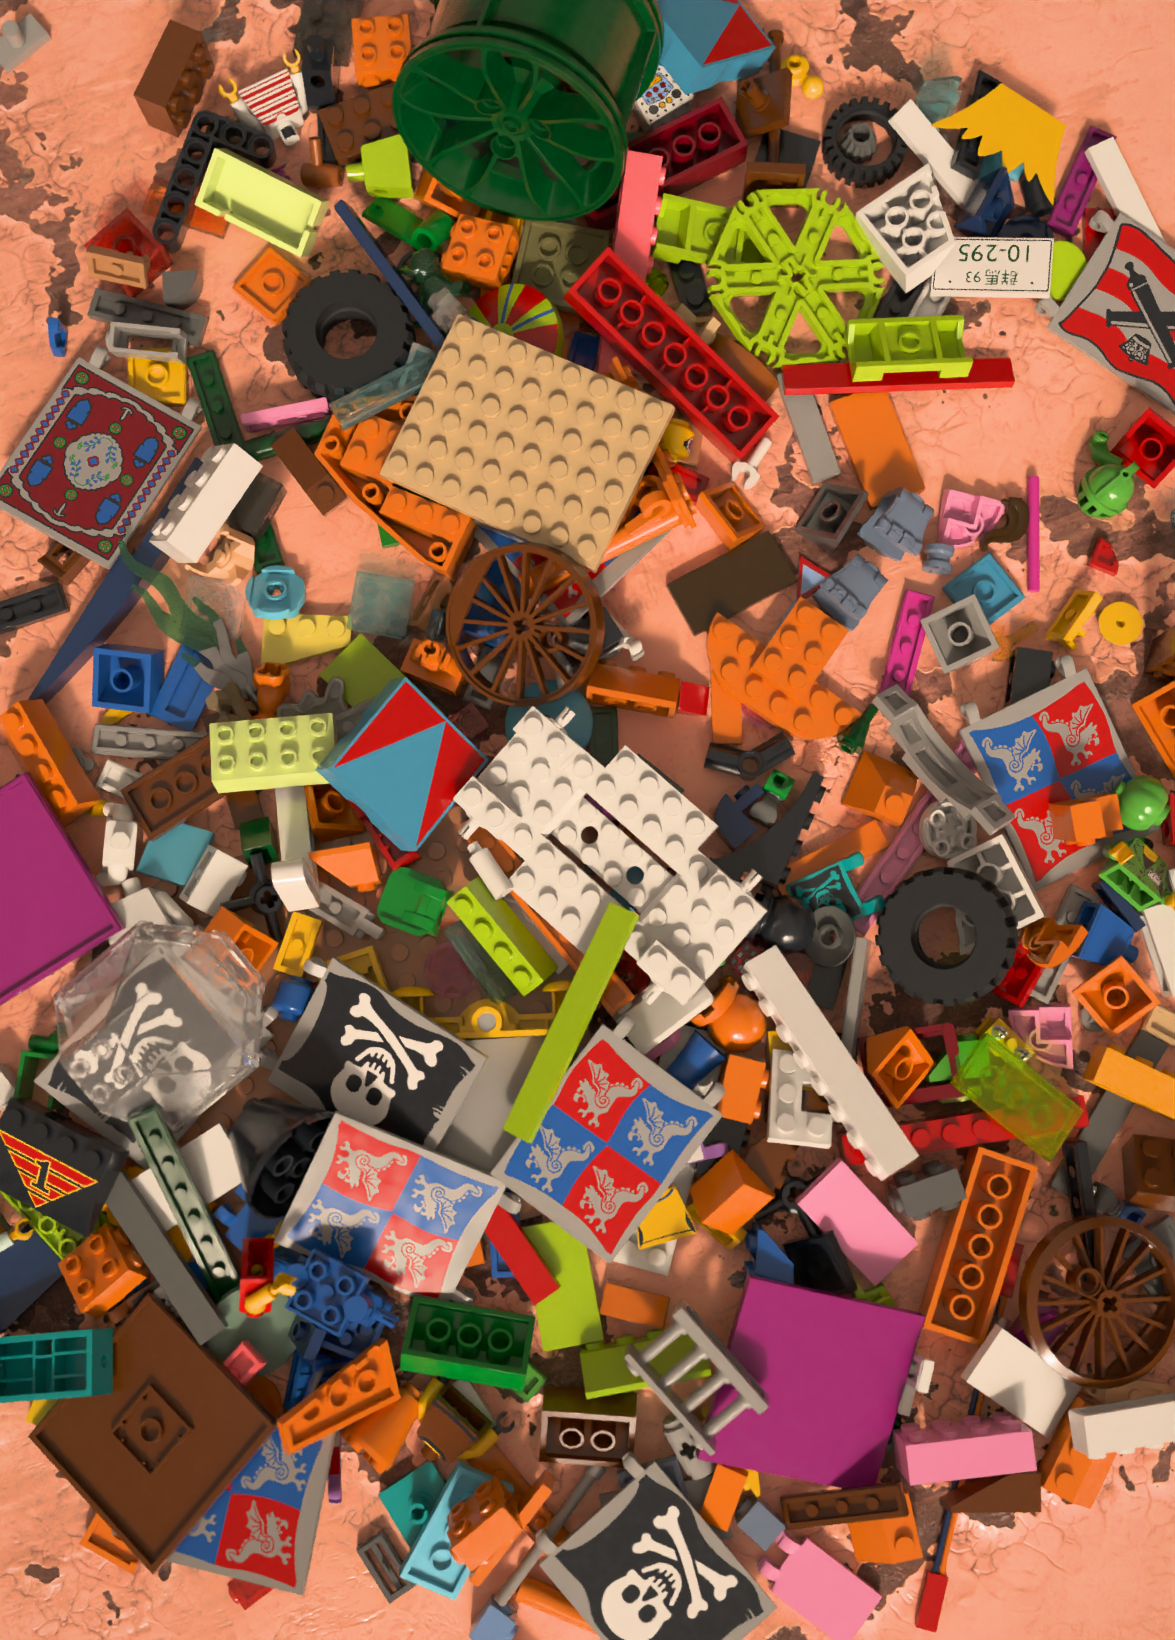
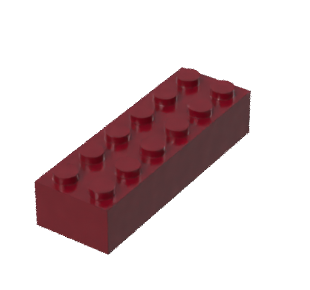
[583,96,749,231]

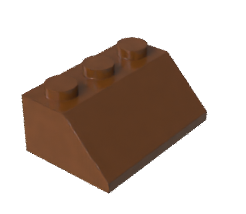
[539,1386,637,1468]

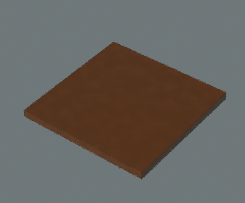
[28,1292,278,1575]

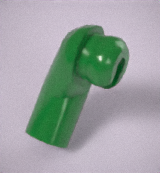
[28,1023,71,1053]

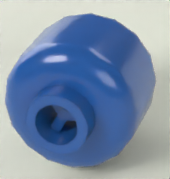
[272,975,315,1023]

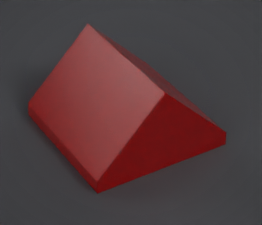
[1110,407,1175,489]

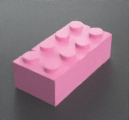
[892,1412,1037,1485]

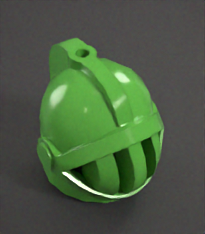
[1077,461,1141,518]

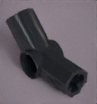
[703,732,795,781]

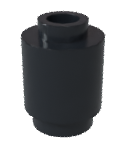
[1019,173,1055,218]

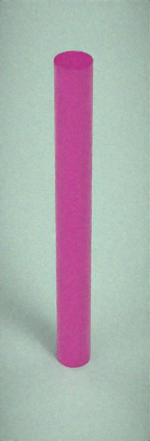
[1027,476,1040,593]

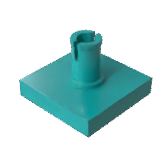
[378,1460,447,1549]

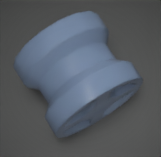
[922,543,955,575]

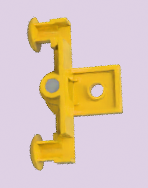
[391,980,572,1040]

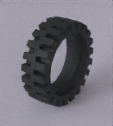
[821,96,908,188]

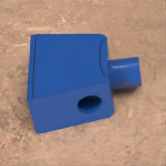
[1070,901,1139,966]

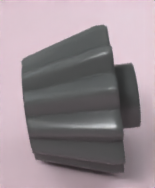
[839,122,877,164]

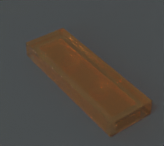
[142,184,233,239]

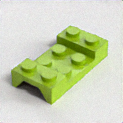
[651,193,765,265]
[844,315,973,382]

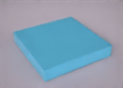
[136,823,216,887]

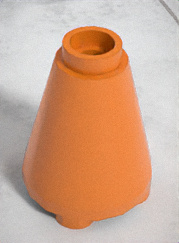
[340,1381,422,1474]

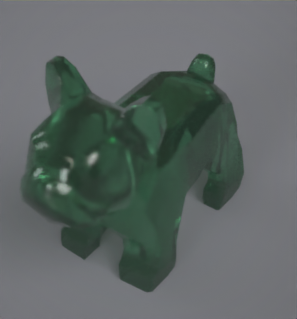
[397,246,471,335]

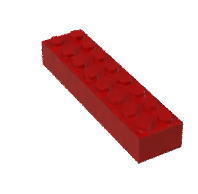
[563,247,779,463]

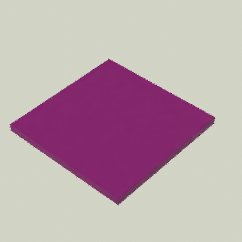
[0,772,126,1006]
[695,1274,925,1488]

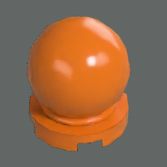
[690,975,767,1053]

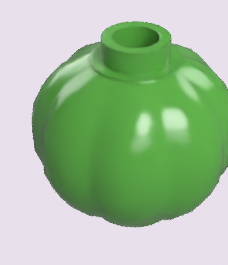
[1112,775,1171,831]

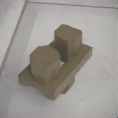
[205,682,258,723]

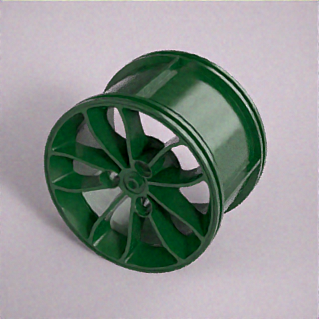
[392,0,664,222]

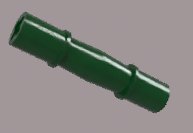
[243,413,333,462]

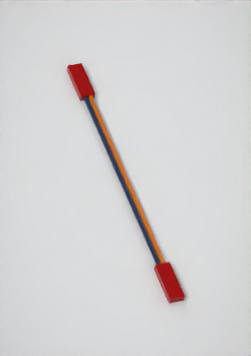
[915,1243,1024,1633]

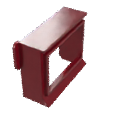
[857,1022,967,1108]

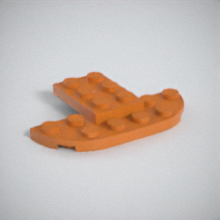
[706,597,862,740]

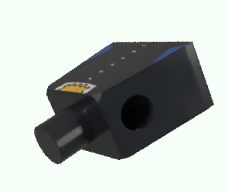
[302,34,341,110]

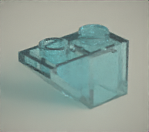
[914,76,962,132]

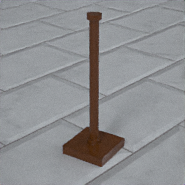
[742,29,806,208]

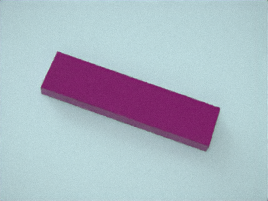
[1046,125,1117,239]

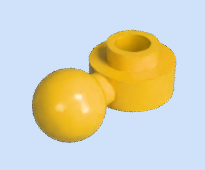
[781,54,824,100]

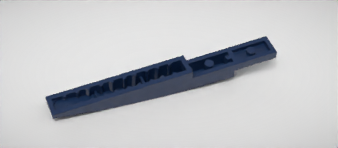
[28,457,203,704]

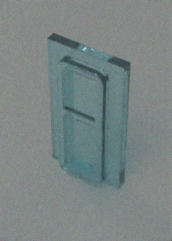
[443,920,519,1004]

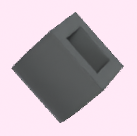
[162,270,204,310]

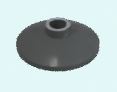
[805,906,856,967]

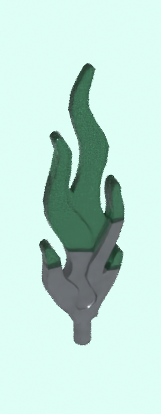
[118,539,260,710]

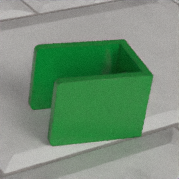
[13,1050,65,1110]

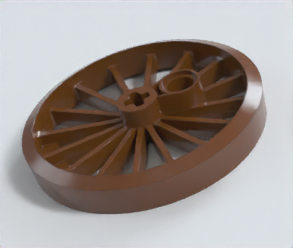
[446,542,605,707]
[1019,1214,1175,1389]

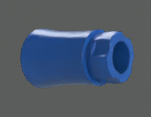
[666,1030,727,1090]

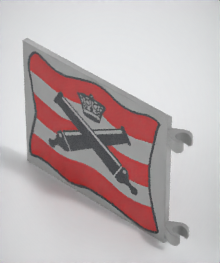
[1035,210,1175,415]

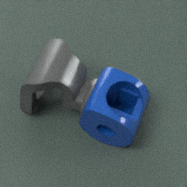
[1093,1181,1146,1235]

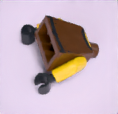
[417,1376,515,1463]

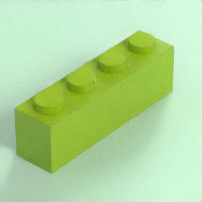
[447,876,559,997]

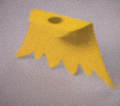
[931,83,1066,205]

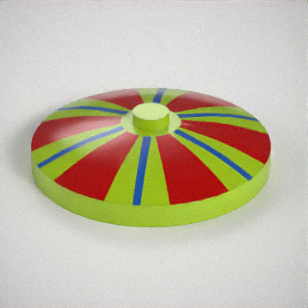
[465,284,563,357]

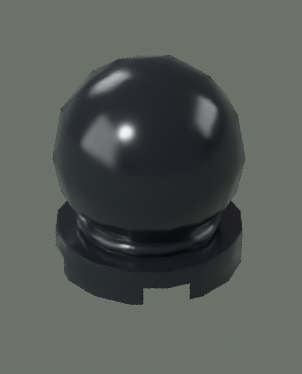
[744,882,816,955]

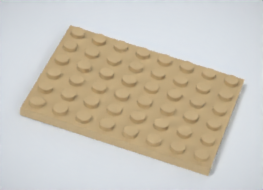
[379,314,675,573]

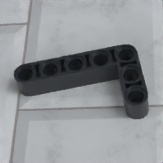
[152,110,276,254]

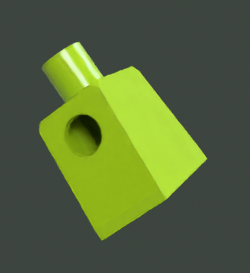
[346,134,414,199]

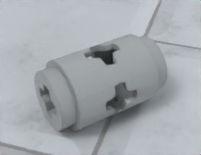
[662,1412,718,1480]

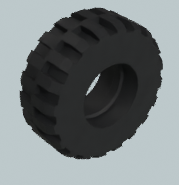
[282,269,417,406]
[875,867,1019,1006]

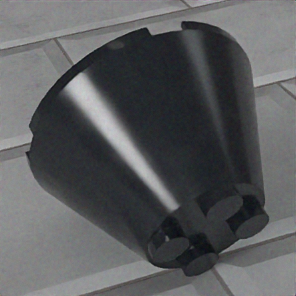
[226,1097,334,1219]

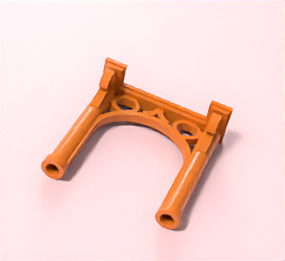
[518,356,697,600]

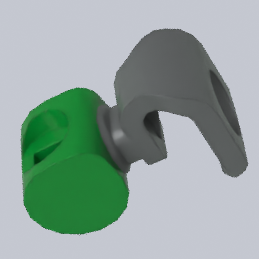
[746,768,795,829]

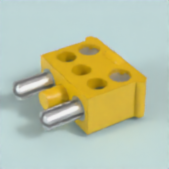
[974,1016,1035,1070]

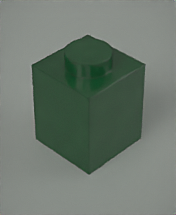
[239,816,280,869]

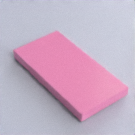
[794,1157,918,1286]

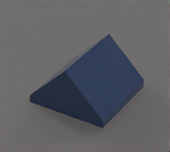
[954,167,1015,238]

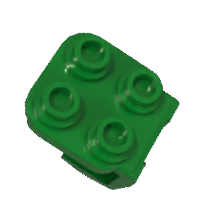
[377,867,455,937]

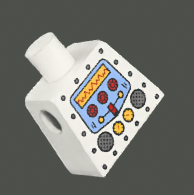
[632,65,693,132]

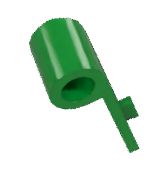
[361,197,454,254]

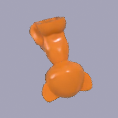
[252,662,291,720]

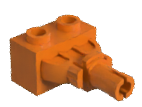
[400,637,465,697]

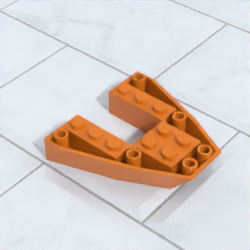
[314,395,478,581]

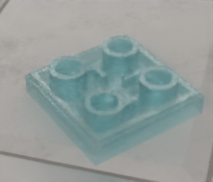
[347,571,415,639]

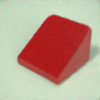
[677,681,710,717]

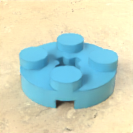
[245,565,306,620]

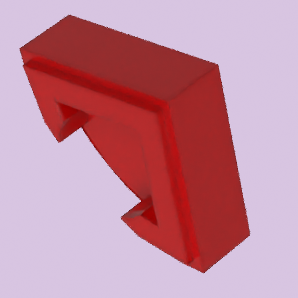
[1087,537,1119,577]

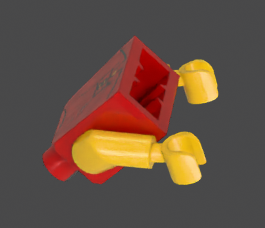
[239,1220,296,1318]

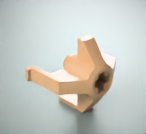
[184,524,255,586]

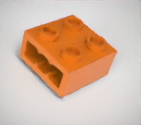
[351,14,413,89]
[441,214,520,290]
[58,1223,147,1318]
[447,1476,523,1572]

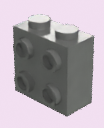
[885,1160,967,1221]

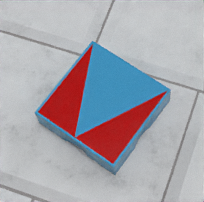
[656,0,776,95]
[315,677,489,851]

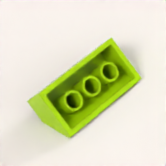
[580,1328,711,1399]

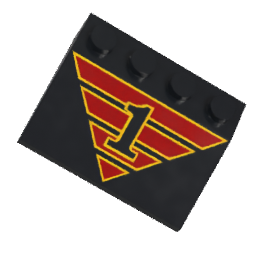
[0,1098,130,1237]

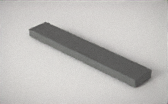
[1048,1029,1168,1198]
[106,1171,228,1346]

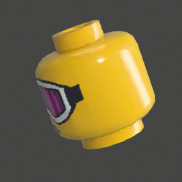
[660,418,694,464]

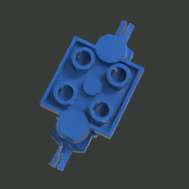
[274,1248,399,1337]

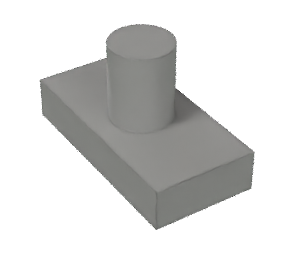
[0,13,51,74]

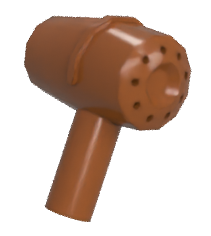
[300,136,344,189]

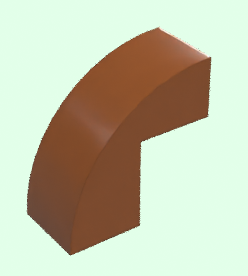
[709,333,780,402]

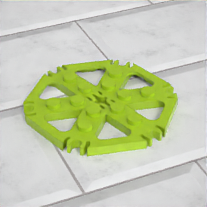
[705,188,885,368]

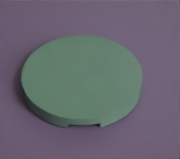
[207,1286,296,1376]

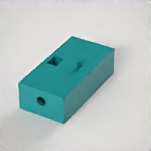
[0,1328,113,1403]

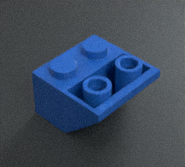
[744,1222,794,1284]

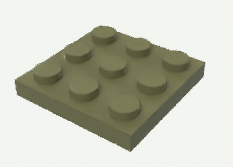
[511,220,611,314]

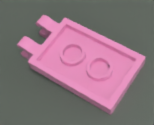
[757,1530,882,1640]

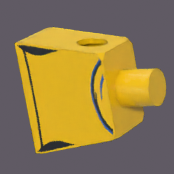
[636,1184,697,1250]

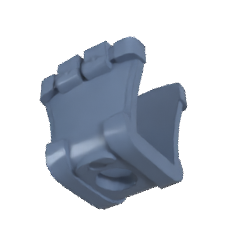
[857,487,934,561]
[813,554,888,632]

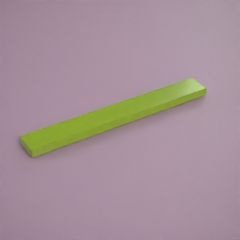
[502,902,640,1143]

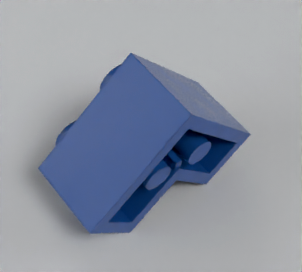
[321,1289,396,1359]

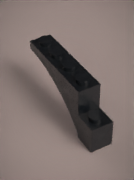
[709,772,826,890]

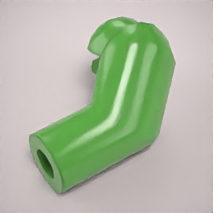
[1088,430,1123,465]

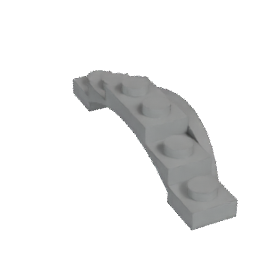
[872,684,1016,835]

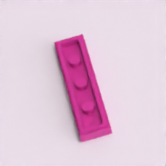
[878,589,935,697]

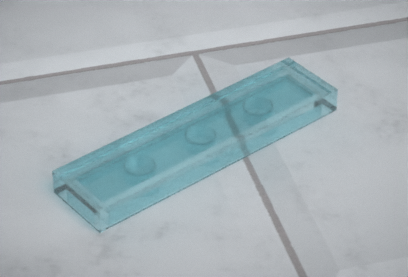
[329,351,437,431]

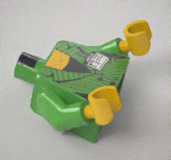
[1098,837,1175,912]

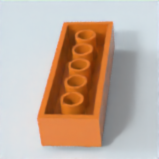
[919,1145,1038,1347]

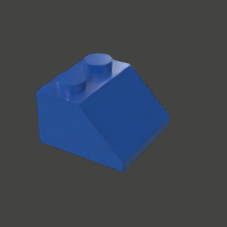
[92,643,165,713]

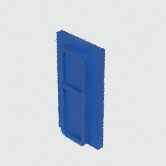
[149,635,220,732]

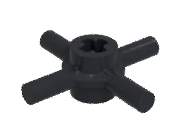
[220,852,283,941]
[753,1165,822,1236]

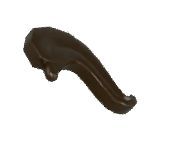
[979,497,1030,552]

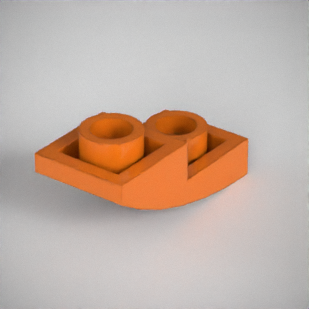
[600,1283,671,1328]

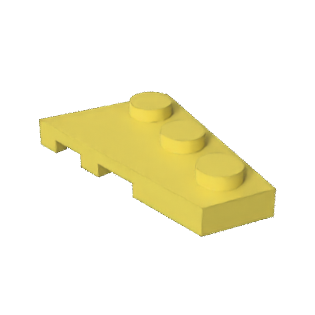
[261,614,354,665]

